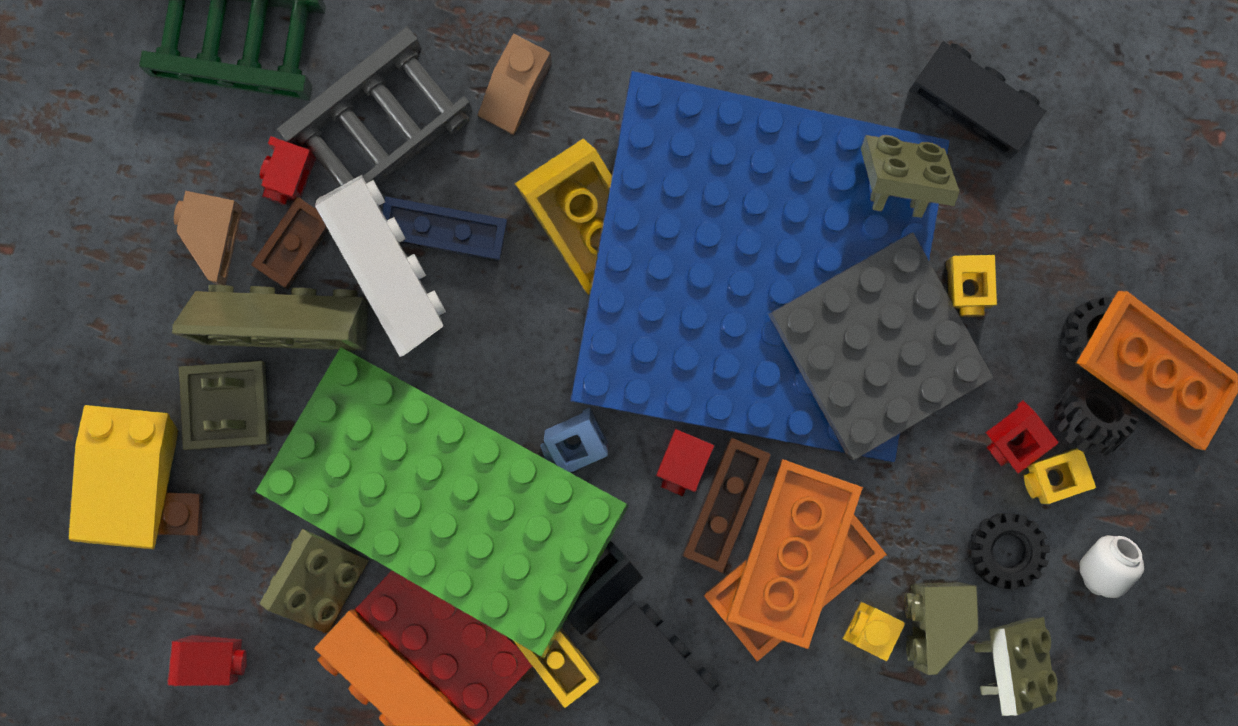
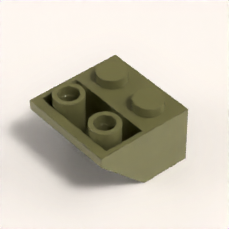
[904,582,978,675]

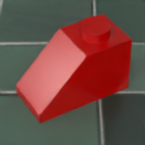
[168,635,247,686]

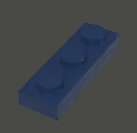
[382,196,508,262]

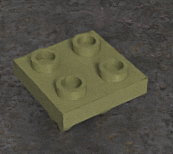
[861,135,960,218]
[179,361,270,450]
[259,528,369,634]
[974,617,1058,716]

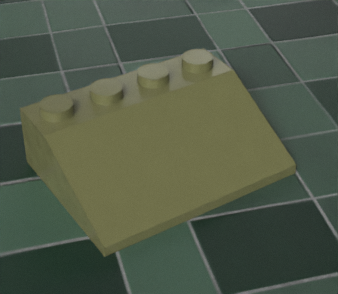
[172,285,369,351]

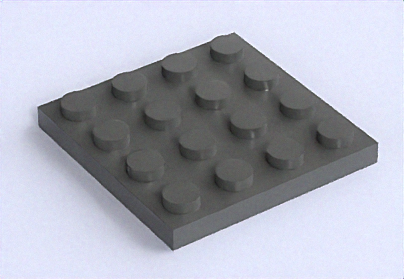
[768,232,993,460]

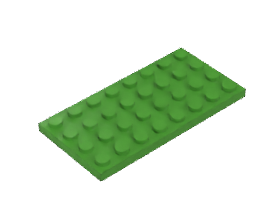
[256,347,629,657]

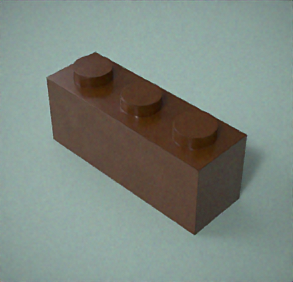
[681,438,771,573]

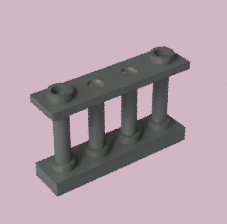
[277,26,472,187]

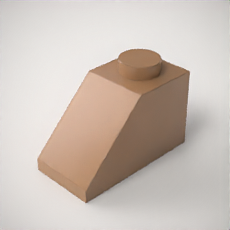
[478,33,552,135]
[174,191,243,285]

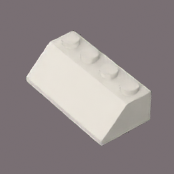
[315,175,446,357]

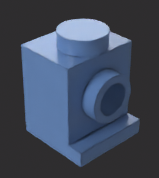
[541,407,608,473]

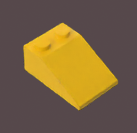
[514,138,612,295]
[69,405,179,549]

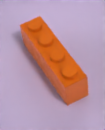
[314,609,475,726]

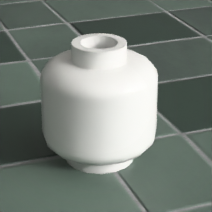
[1079,535,1144,598]

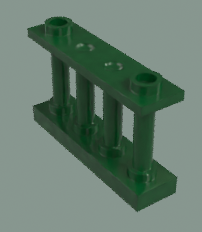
[139,0,326,101]

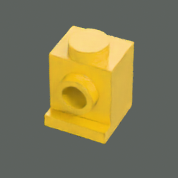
[945,255,997,317]
[1024,448,1096,504]
[842,601,905,661]

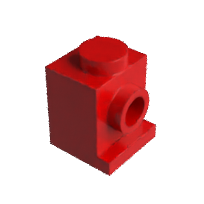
[259,136,316,205]
[985,400,1058,473]

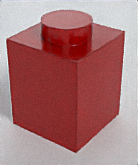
[655,429,714,497]

